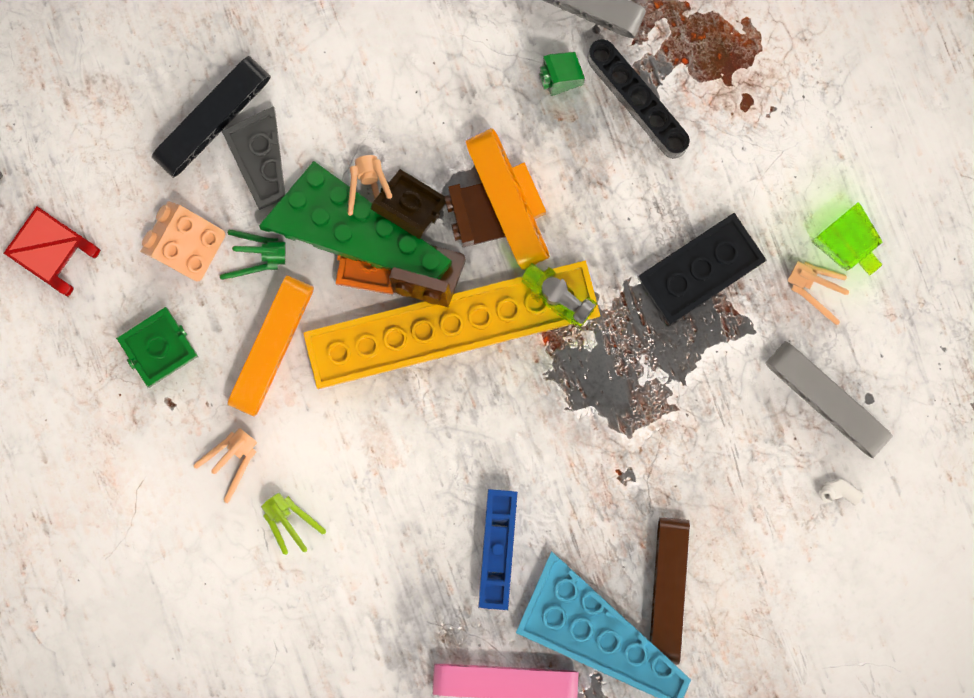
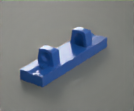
[478,489,518,610]

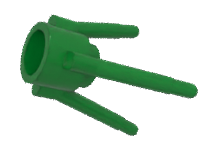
[220,230,286,280]

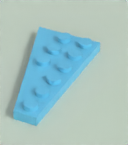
[516,551,691,698]

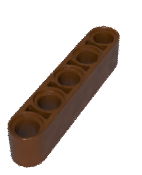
[650,517,690,665]

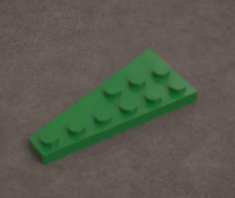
[259,161,452,279]

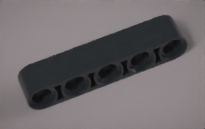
[588,39,690,159]
[152,56,271,178]

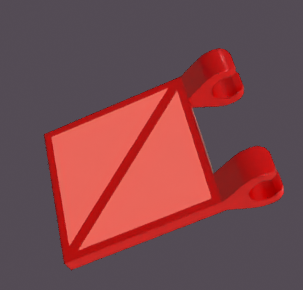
[3,206,101,297]

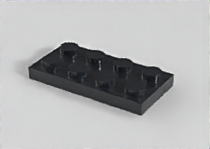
[637,213,767,325]

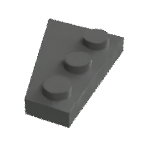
[222,106,285,210]

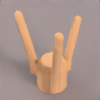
[347,155,392,216]
[787,261,849,325]
[194,428,257,503]

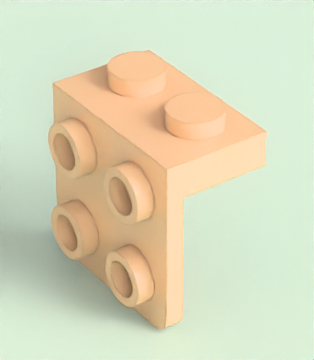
[140,201,225,281]

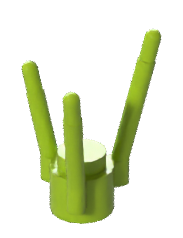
[261,493,326,555]

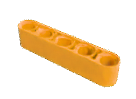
[465,128,550,270]
[228,275,314,417]

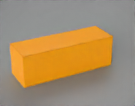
[512,162,546,219]

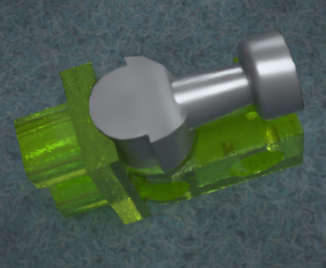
[521,263,598,330]

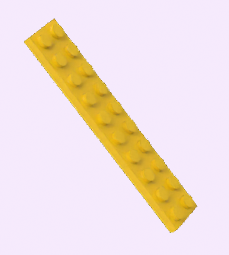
[303,260,601,390]

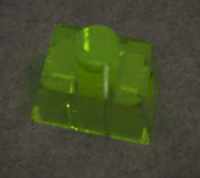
[812,202,883,276]

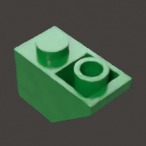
[539,52,585,96]

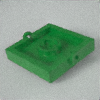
[116,307,199,388]

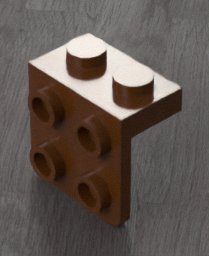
[444,183,506,248]
[389,244,466,307]

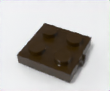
[370,169,446,239]

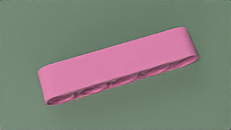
[432,664,579,698]

